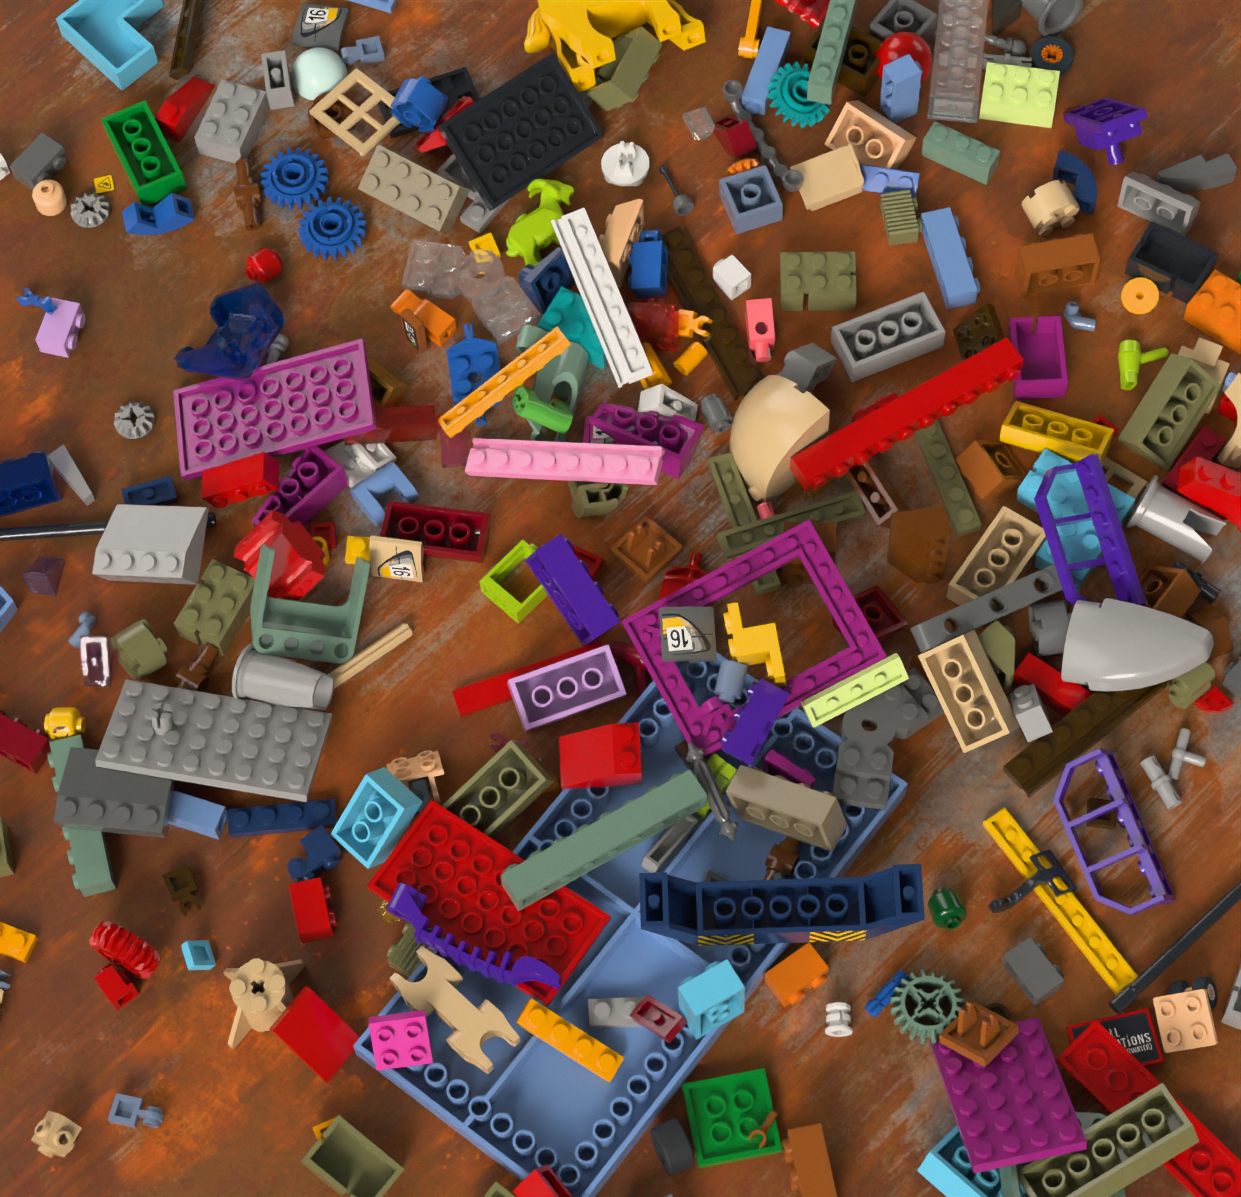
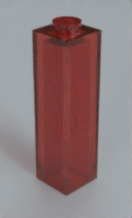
[344,405,441,445]

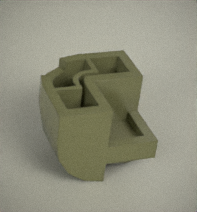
[567,481,629,519]

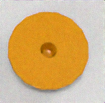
[1121,278,1159,314]

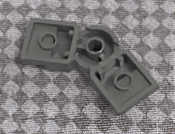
[833,668,945,810]

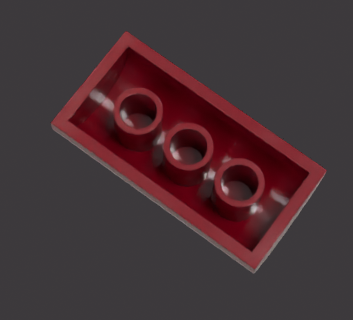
[380,501,490,563]

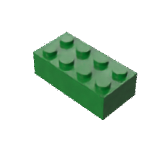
[101,100,187,206]

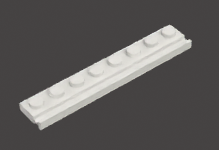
[551,208,653,388]

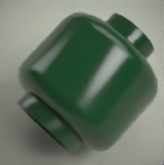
[928,887,967,930]

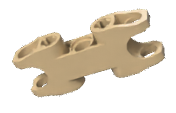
[389,946,520,1074]

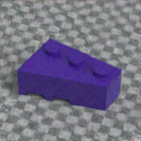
[720,678,790,766]

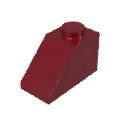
[709,114,757,158]

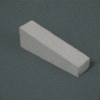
[47,444,95,506]
[641,815,698,873]

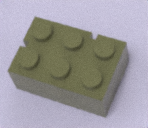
[586,26,663,111]
[780,252,856,311]
[174,559,255,656]
[301,1115,404,1197]

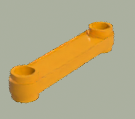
[738,0,763,59]

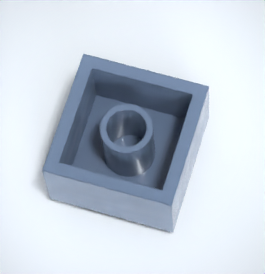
[719,165,783,235]

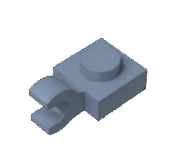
[341,36,385,66]

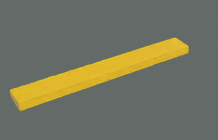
[983,808,1138,995]

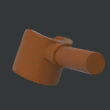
[749,1111,777,1148]

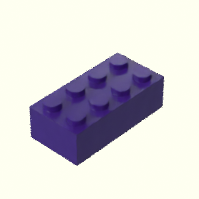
[525,534,620,646]

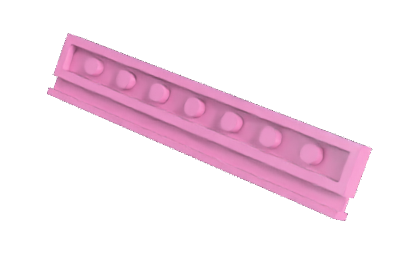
[465,438,665,485]

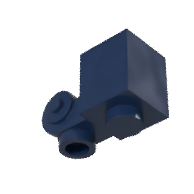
[288,825,343,883]

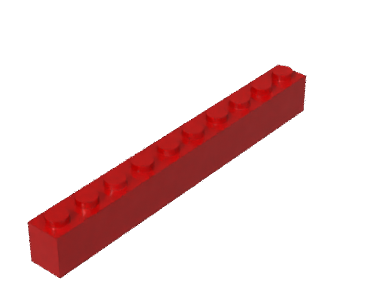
[790,337,1024,493]

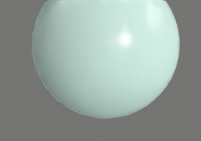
[291,47,348,100]

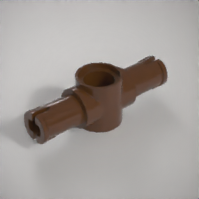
[234,159,262,231]
[174,643,219,692]
[763,836,802,880]

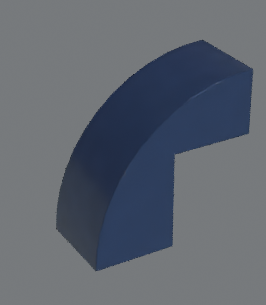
[1052,150,1097,215]

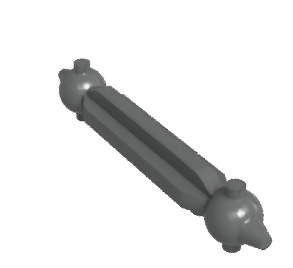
[686,742,738,842]

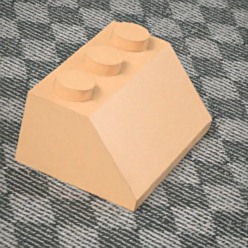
[825,100,916,169]
[598,199,644,287]

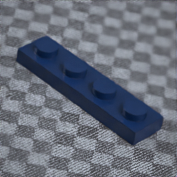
[228,799,337,838]

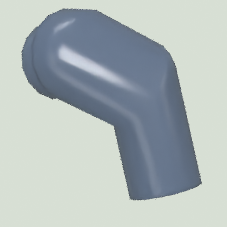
[1063,302,1096,332]

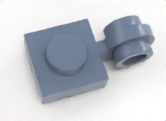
[108,1093,165,1128]

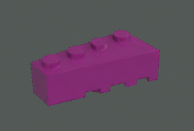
[252,446,349,527]

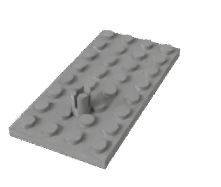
[95,679,332,802]

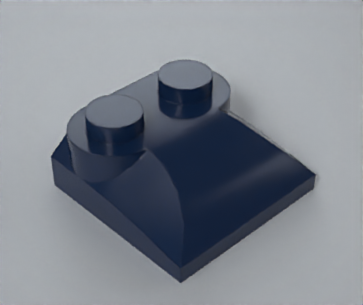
[518,247,575,315]

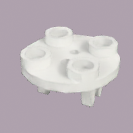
[601,141,649,186]

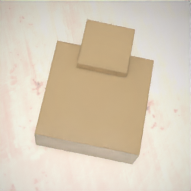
[1178,338,1230,414]

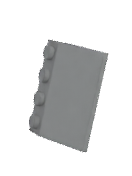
[92,504,209,585]

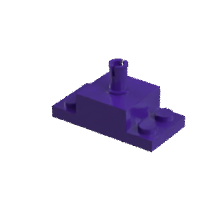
[1063,97,1148,165]

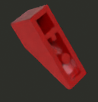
[155,77,215,143]

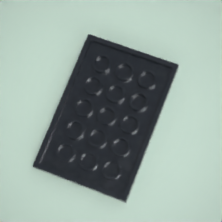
[437,53,605,211]

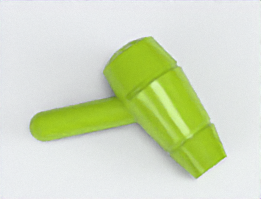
[1118,340,1169,390]

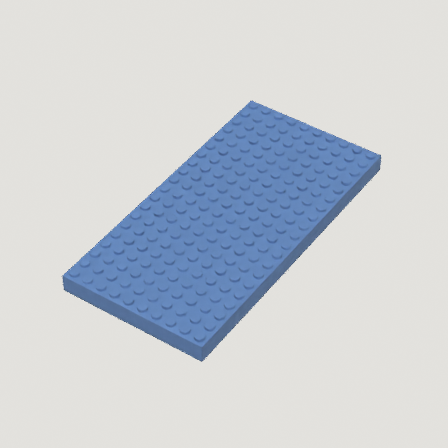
[353,653,908,1197]

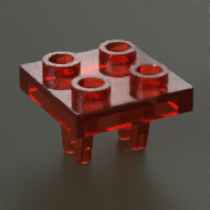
[628,298,680,352]

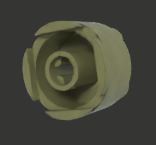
[110,619,168,682]

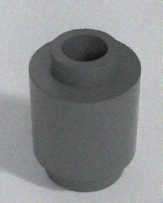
[700,394,733,433]

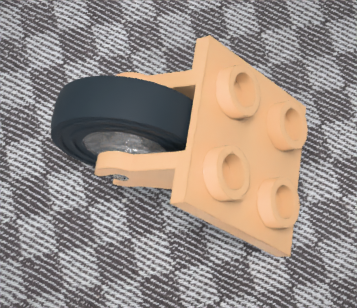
[386,751,444,815]

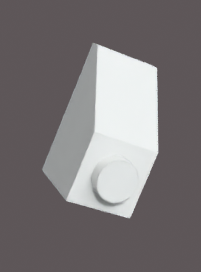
[638,384,698,422]

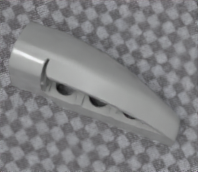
[1061,598,1214,691]

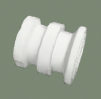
[825,1002,853,1037]

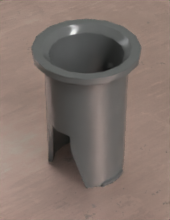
[1016,0,1084,37]

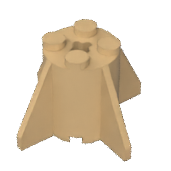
[223,958,305,1050]

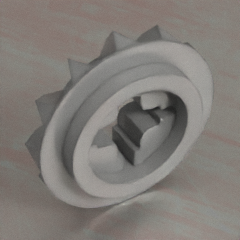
[70,192,110,228]
[114,401,155,439]

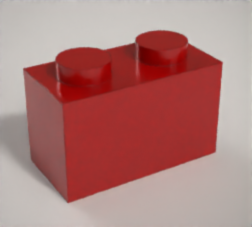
[289,877,337,944]

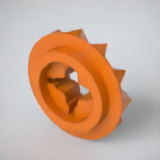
[723,158,761,178]

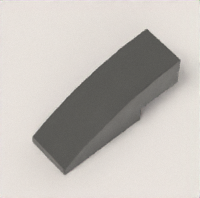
[1156,153,1237,192]

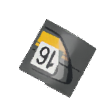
[292,3,349,51]
[659,606,717,663]

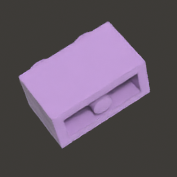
[35,297,86,358]

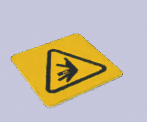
[94,175,114,194]

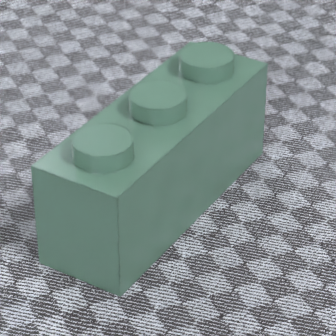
[922,121,1000,185]

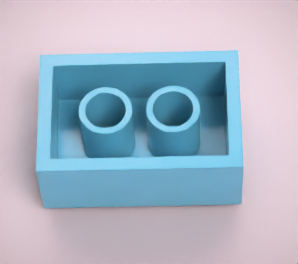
[330,767,423,869]
[678,959,745,1040]

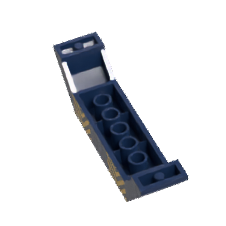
[639,864,925,946]

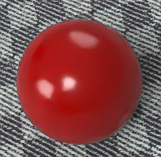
[875,31,933,84]

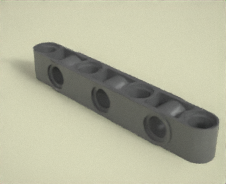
[910,564,1076,653]

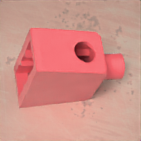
[745,298,775,362]

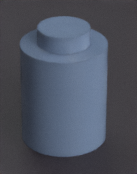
[714,660,748,703]

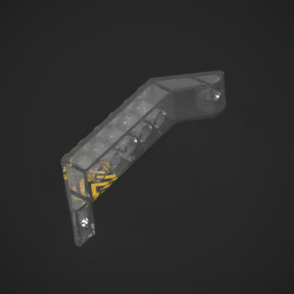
[927,0,988,123]

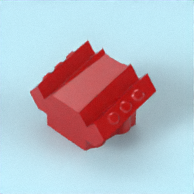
[234,510,326,601]

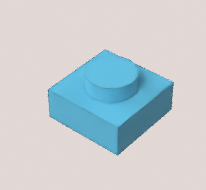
[181,940,216,970]

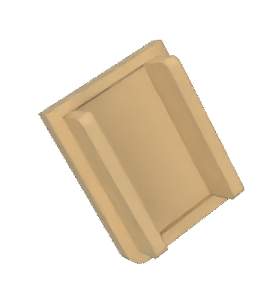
[790,143,865,211]

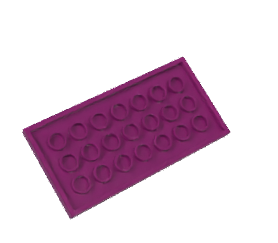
[173,338,377,481]

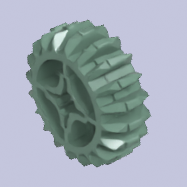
[890,969,965,1044]

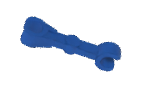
[15,288,58,315]

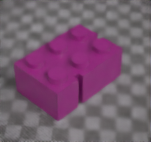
[1007,316,1068,400]

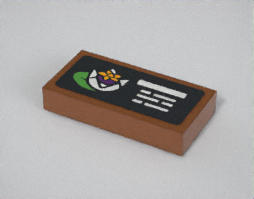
[400,308,428,354]

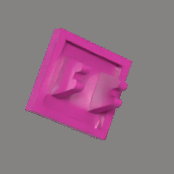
[369,1010,433,1071]

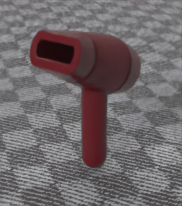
[610,641,648,698]

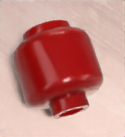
[245,248,283,284]

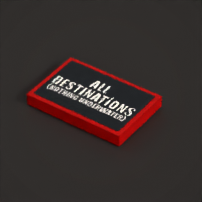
[1066,1008,1164,1068]

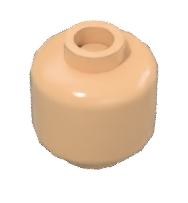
[32,180,67,216]

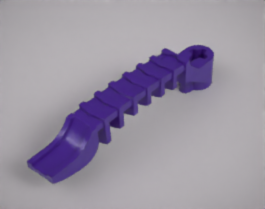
[386,883,561,990]

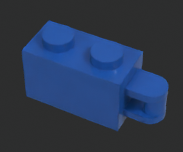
[628,229,668,298]

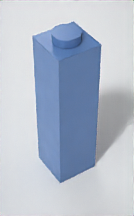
[742,27,791,115]
[169,790,228,840]

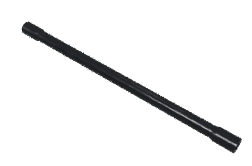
[0,512,216,541]
[1108,880,1241,1015]

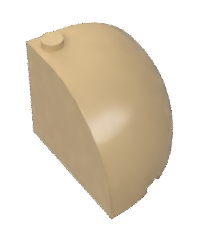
[730,375,830,505]

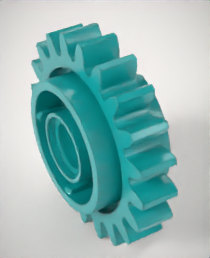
[767,62,832,128]

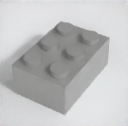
[194,79,270,164]

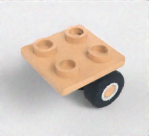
[1153,976,1218,1053]

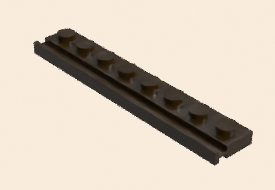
[648,226,765,401]
[1003,679,1172,798]

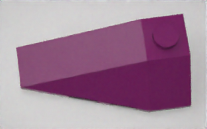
[590,403,704,479]

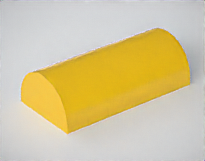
[1000,401,1114,466]

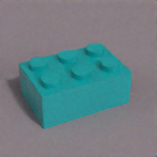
[537,287,609,370]

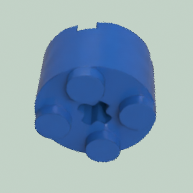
[390,76,448,132]

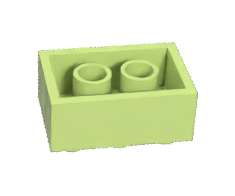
[979,62,1060,128]

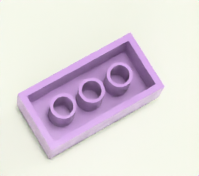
[507,644,626,732]

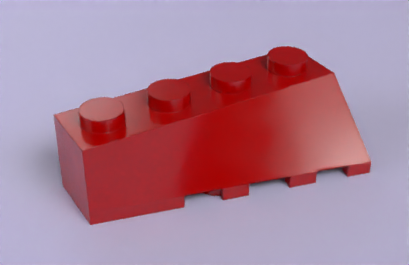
[1177,457,1241,532]

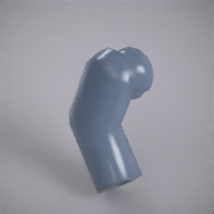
[68,611,97,649]

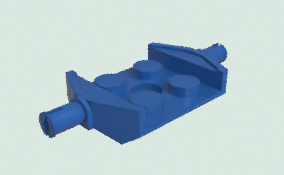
[446,323,504,426]

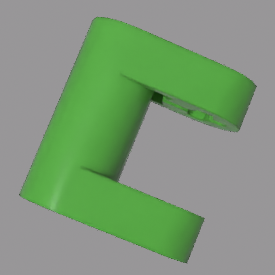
[512,385,573,434]

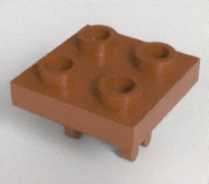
[610,515,683,585]
[939,1001,1019,1067]

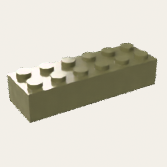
[1017,1083,1200,1197]

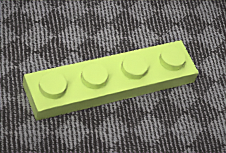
[801,653,909,728]

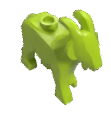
[506,179,574,266]

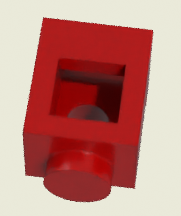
[94,964,140,1011]

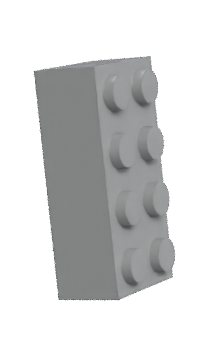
[831,292,945,382]

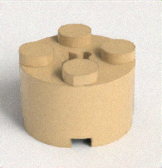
[1021,180,1080,237]

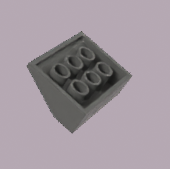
[54,747,175,838]

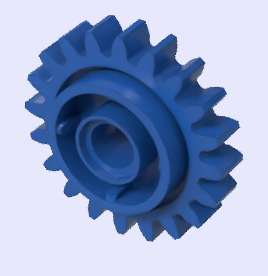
[261,147,329,211]
[298,197,367,261]

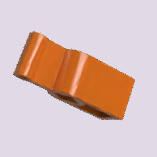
[390,289,457,347]

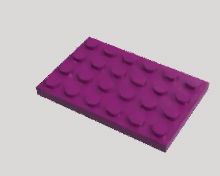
[930,1017,1087,1173]

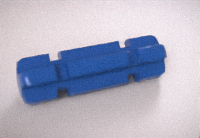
[865,970,910,1017]

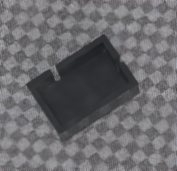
[1125,221,1219,304]

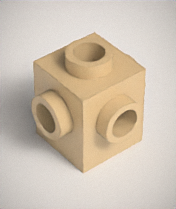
[31,1111,82,1158]

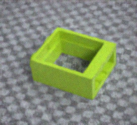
[479,540,548,624]

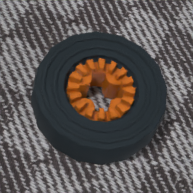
[1030,36,1073,76]

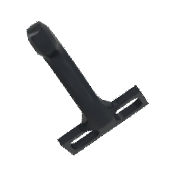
[988,849,1077,914]

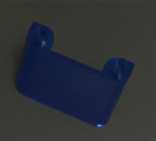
[174,282,285,380]

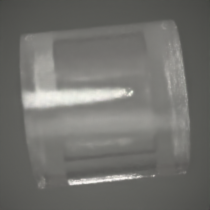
[683,107,715,140]

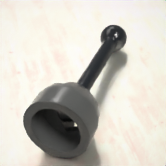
[659,165,694,216]

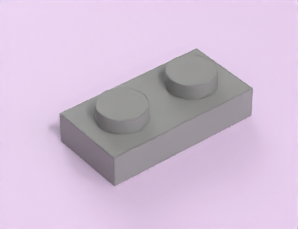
[588,997,644,1029]

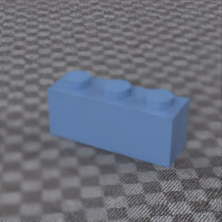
[880,54,922,124]

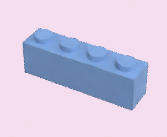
[921,207,980,309]

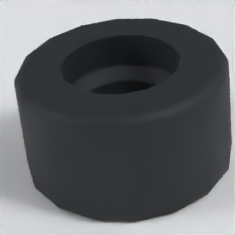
[650,1119,695,1175]

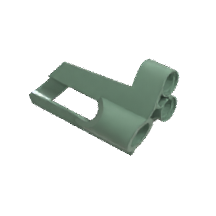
[515,325,589,442]

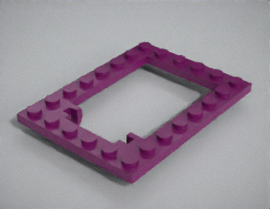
[622,520,887,759]

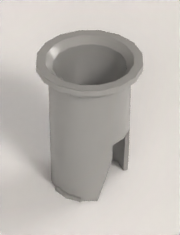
[1125,475,1227,564]
[232,644,334,710]

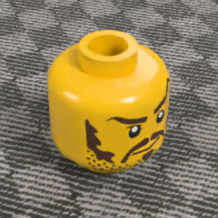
[44,707,86,741]

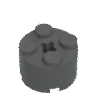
[1028,600,1072,656]

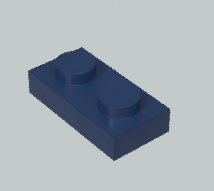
[121,476,178,506]

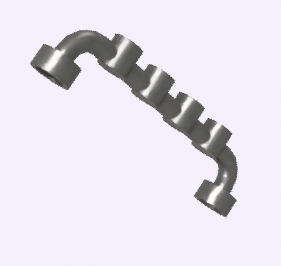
[723,80,803,192]

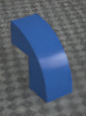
[122,193,195,235]

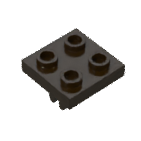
[953,303,1005,361]

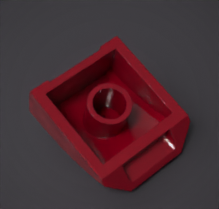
[831,585,909,644]

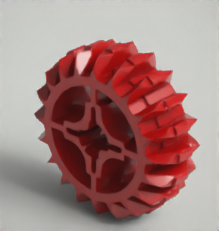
[89,921,161,979]

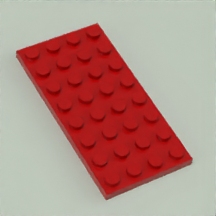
[367,800,611,1008]

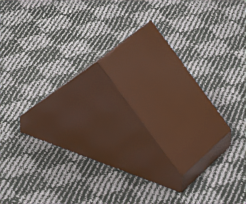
[1186,605,1233,660]

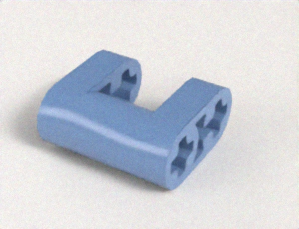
[349,461,419,526]

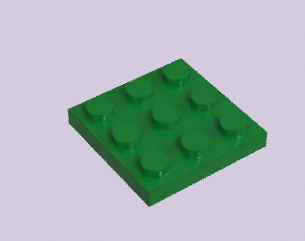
[682,1068,782,1168]

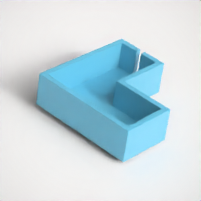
[56,0,164,91]
[1016,448,1135,592]

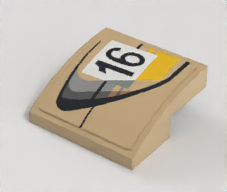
[370,536,425,582]

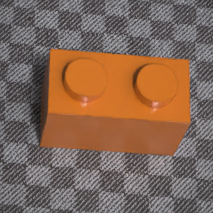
[764,942,829,1007]

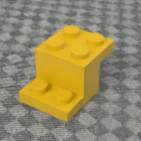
[723,602,787,687]

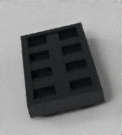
[378,67,480,139]

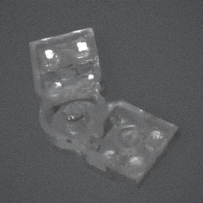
[401,239,541,345]

